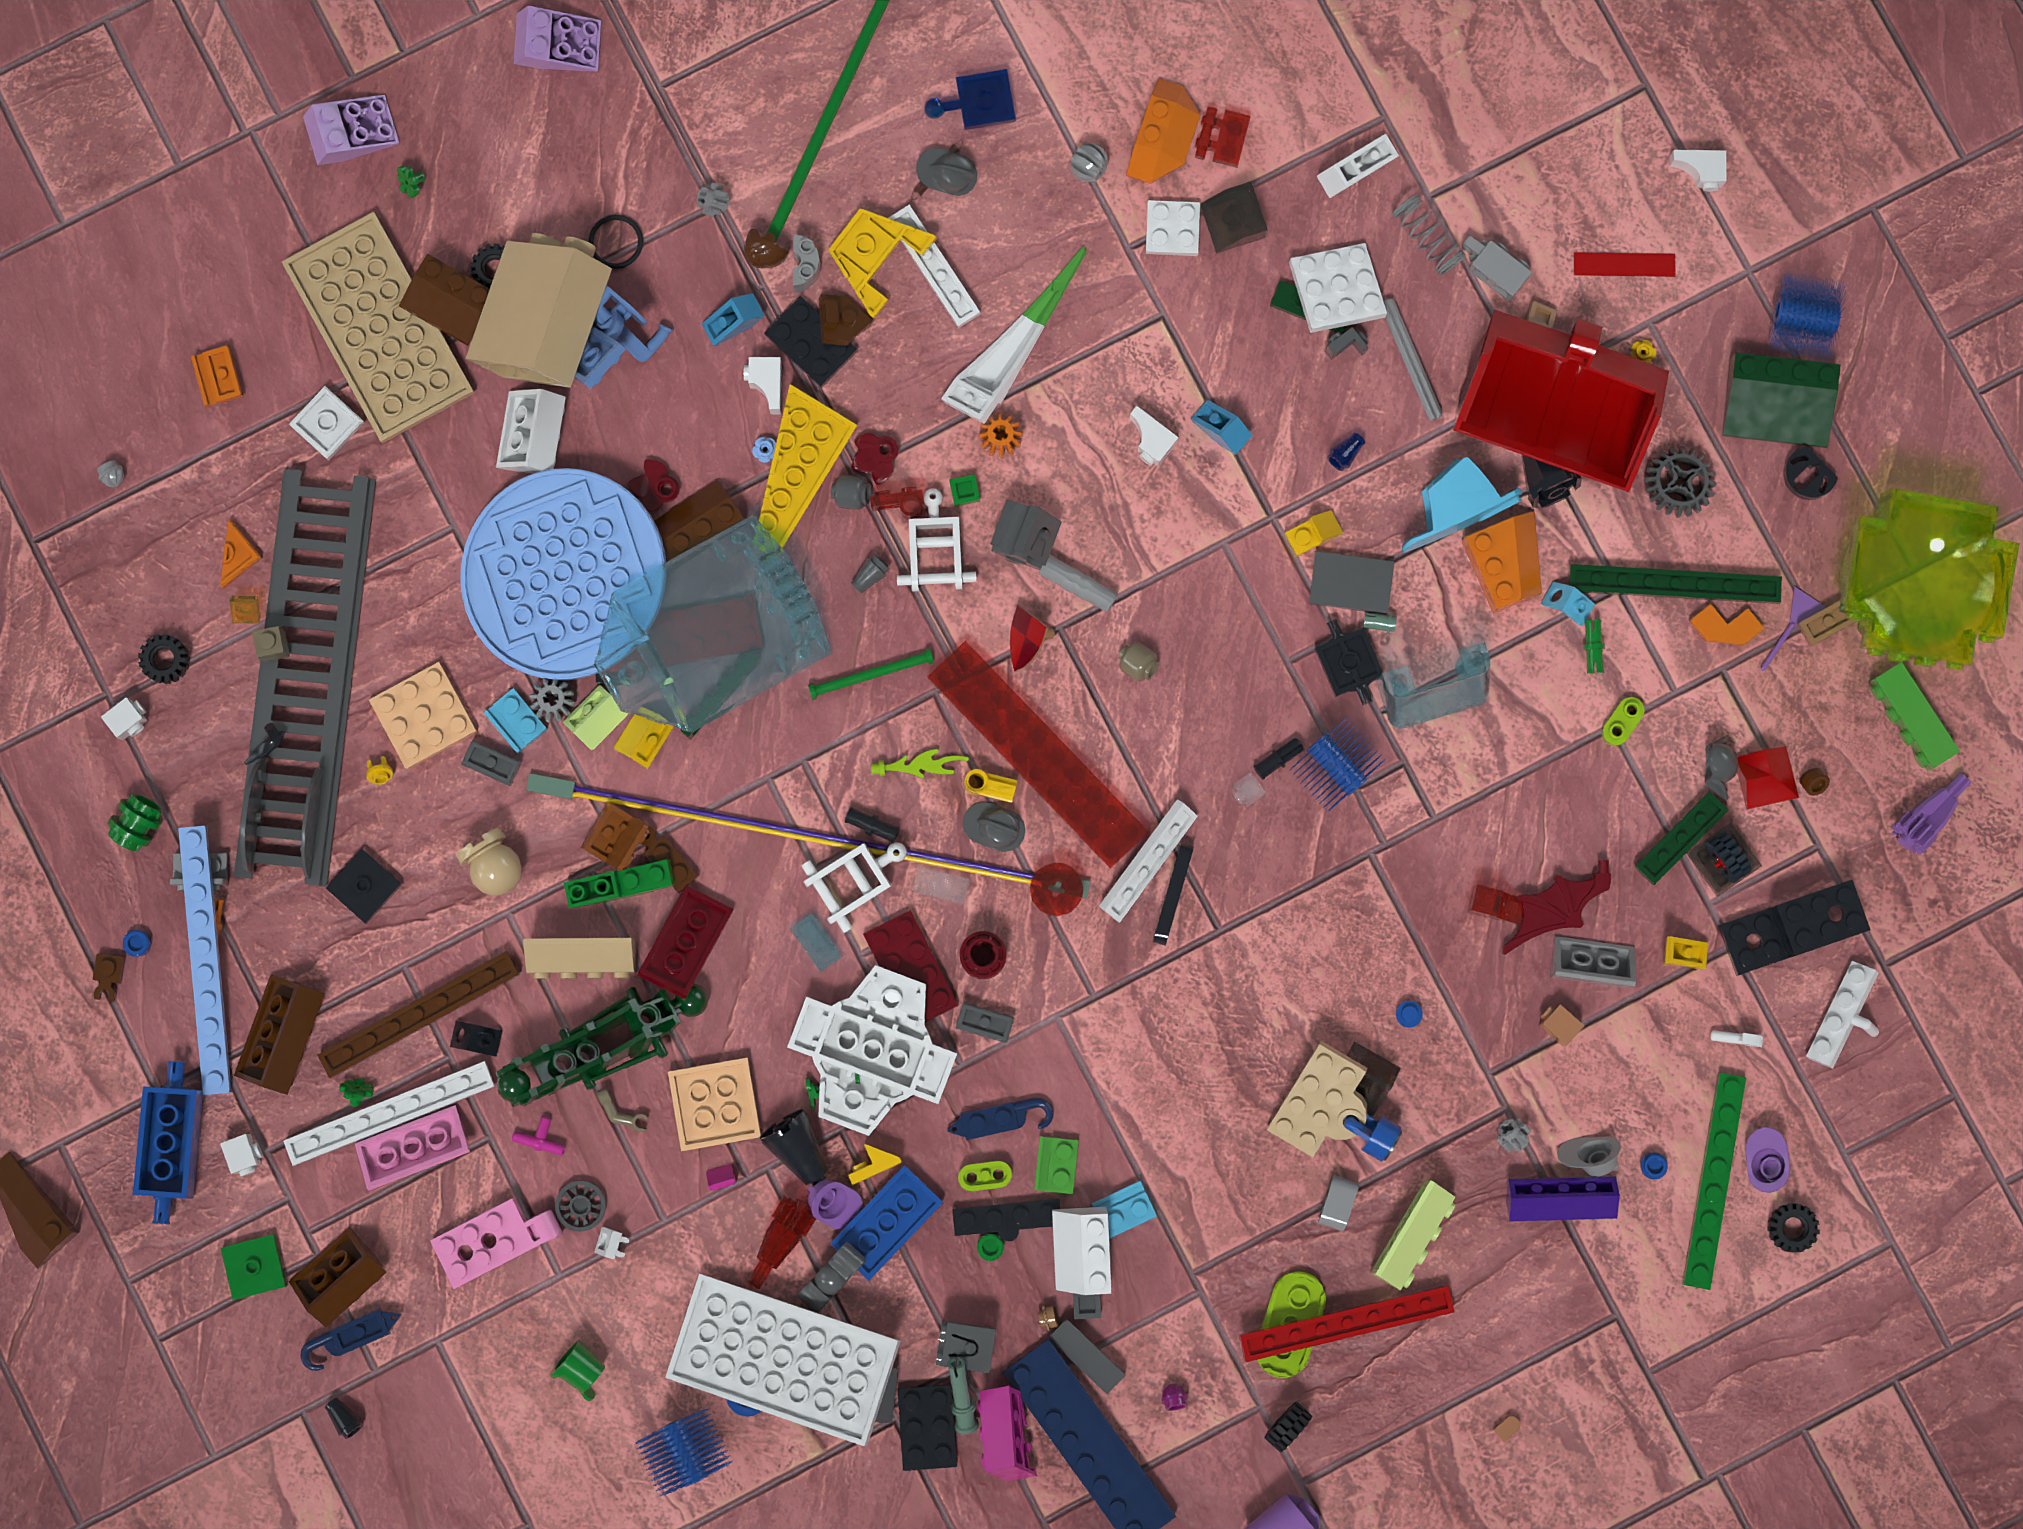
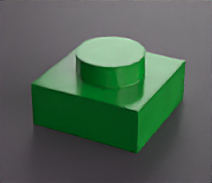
[949,474,980,507]

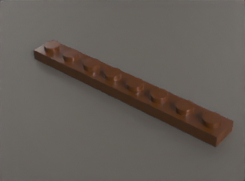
[317,951,520,1078]

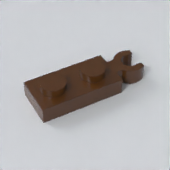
[641,825,699,893]

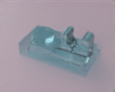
[790,913,842,972]

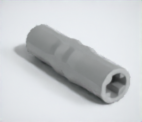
[1039,555,1118,612]

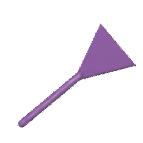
[1761,586,1827,671]

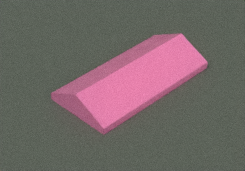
[355,1105,470,1191]

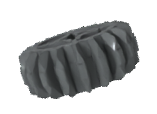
[1644,446,1717,518]

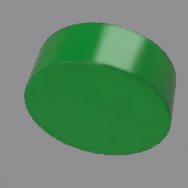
[977,1234,1004,1261]

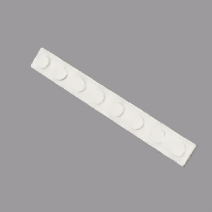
[283,1061,495,1166]

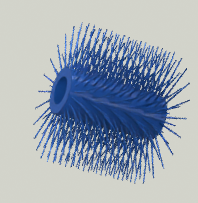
[1769,272,1847,359]
[1289,717,1386,812]
[635,1409,732,1497]

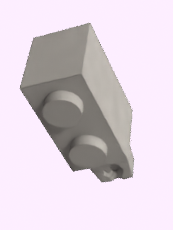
[1462,236,1532,302]

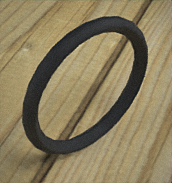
[588,215,643,269]

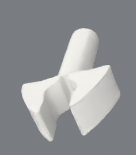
[1710,1030,1763,1047]

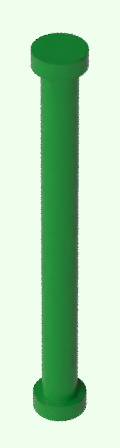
[808,648,934,700]

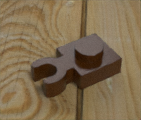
[93,954,125,1002]

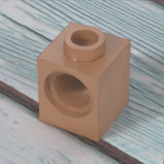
[1539,1004,1584,1047]

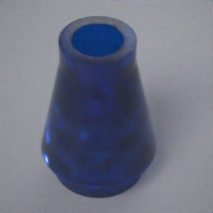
[1327,432,1365,471]

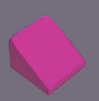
[706,1164,737,1191]

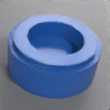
[123,930,151,957]

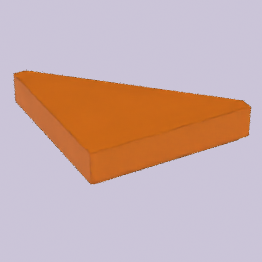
[219,520,262,589]

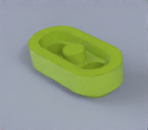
[1602,697,1645,746]
[958,1161,1012,1191]

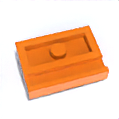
[191,345,243,407]

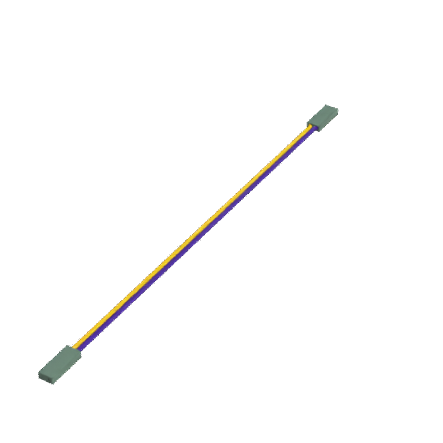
[526,773,1090,899]

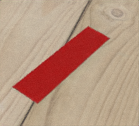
[1574,252,1676,277]

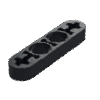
[1153,843,1194,946]

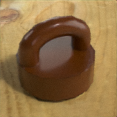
[1799,768,1830,796]

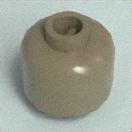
[1118,642,1159,682]

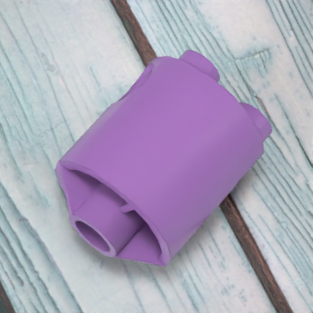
[1244,1493,1320,1529]

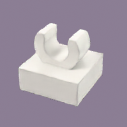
[594,1227,629,1259]

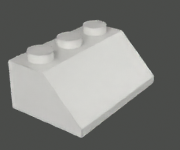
[496,389,566,474]
[1052,1207,1111,1295]

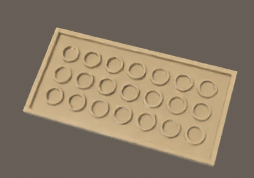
[282,212,474,444]

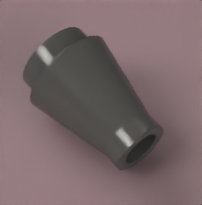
[851,554,890,593]

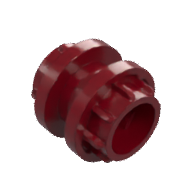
[960,931,1007,980]

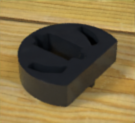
[1783,446,1838,500]

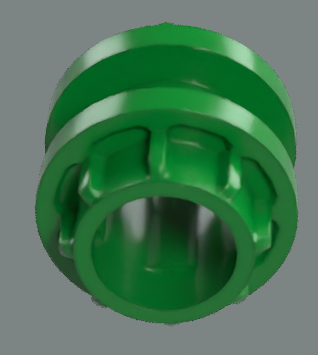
[107,794,163,851]

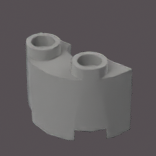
[793,234,821,293]

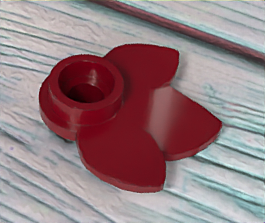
[852,433,899,485]
[627,459,680,512]

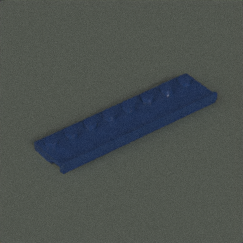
[1003,1339,1177,1529]

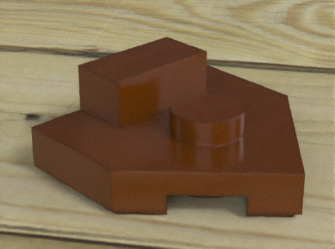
[818,294,873,346]

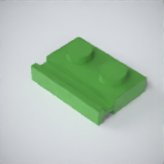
[1034,1136,1079,1194]

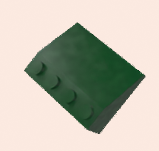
[1722,352,1841,448]

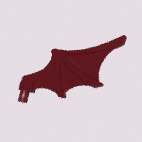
[1502,860,1611,955]

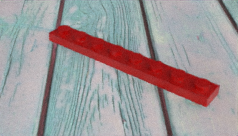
[1239,1285,1455,1362]

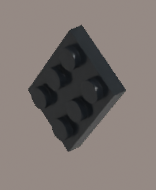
[764,296,858,389]
[897,1385,957,1471]

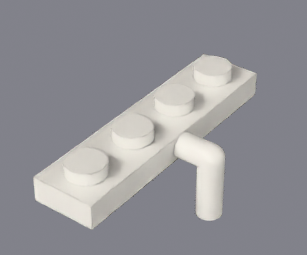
[1806,961,1879,1069]

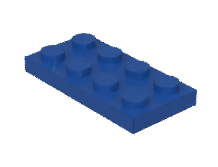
[830,1165,943,1281]

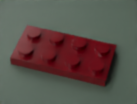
[637,885,734,1000]
[863,910,958,1023]

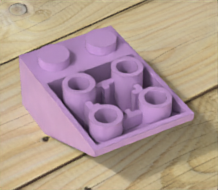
[514,6,601,72]
[303,95,399,165]

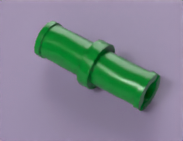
[1584,619,1605,674]

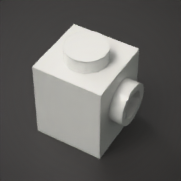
[101,697,148,741]
[220,1134,263,1177]

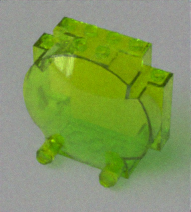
[1839,488,2020,670]

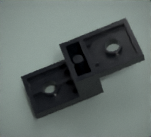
[1718,880,1871,976]

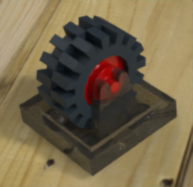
[1686,822,1762,897]

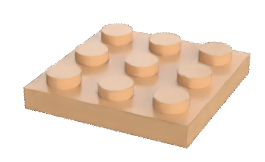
[369,662,477,770]
[668,1058,761,1151]

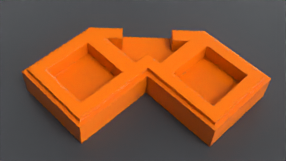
[1689,604,1765,646]

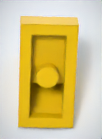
[1284,510,1343,557]
[1664,936,1708,969]
[848,1144,902,1185]

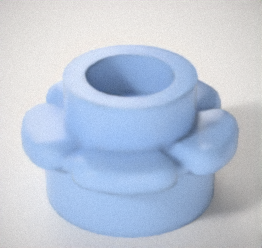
[752,437,776,463]

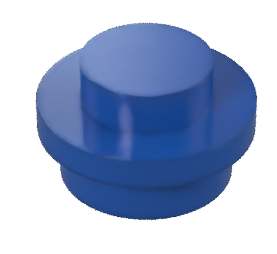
[1396,1001,1423,1028]
[1640,1153,1668,1180]

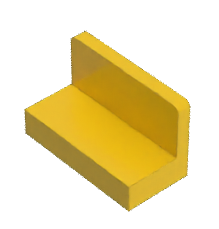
[614,704,675,769]

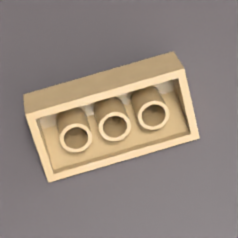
[523,938,637,979]

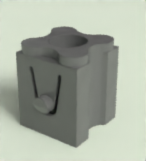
[990,500,1062,570]
[936,1321,996,1373]

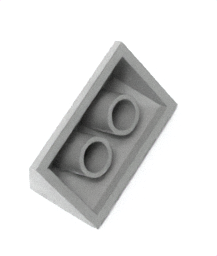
[1550,936,1636,988]

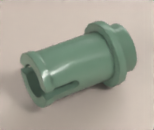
[1364,612,1397,634]

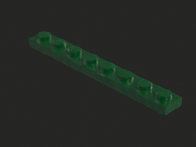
[1568,564,1782,604]

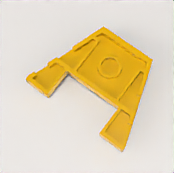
[828,208,937,319]

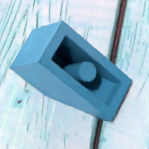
[702,293,765,346]
[1190,400,1253,455]

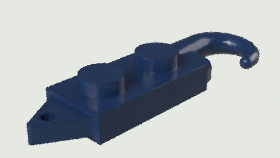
[947,1098,1054,1140]
[300,1309,402,1371]

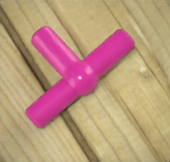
[512,1117,565,1155]

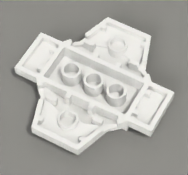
[787,965,957,1136]

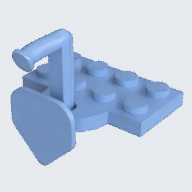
[574,285,673,389]

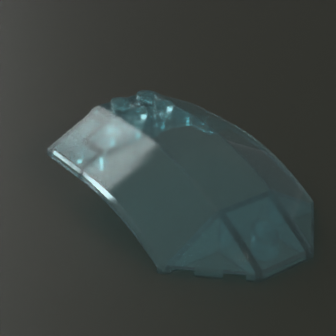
[594,515,832,733]

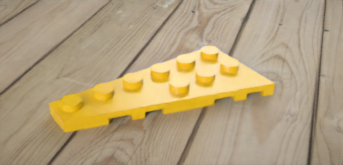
[753,384,857,560]

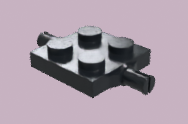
[1314,619,1385,706]

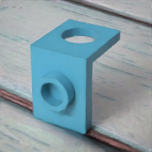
[1541,582,1595,626]

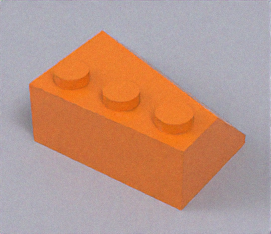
[1462,511,1542,614]

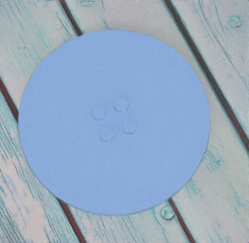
[461,468,667,680]

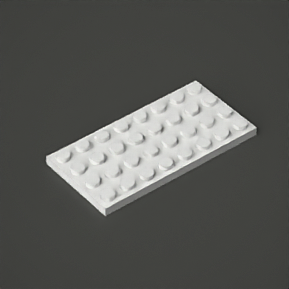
[665,1274,901,1447]

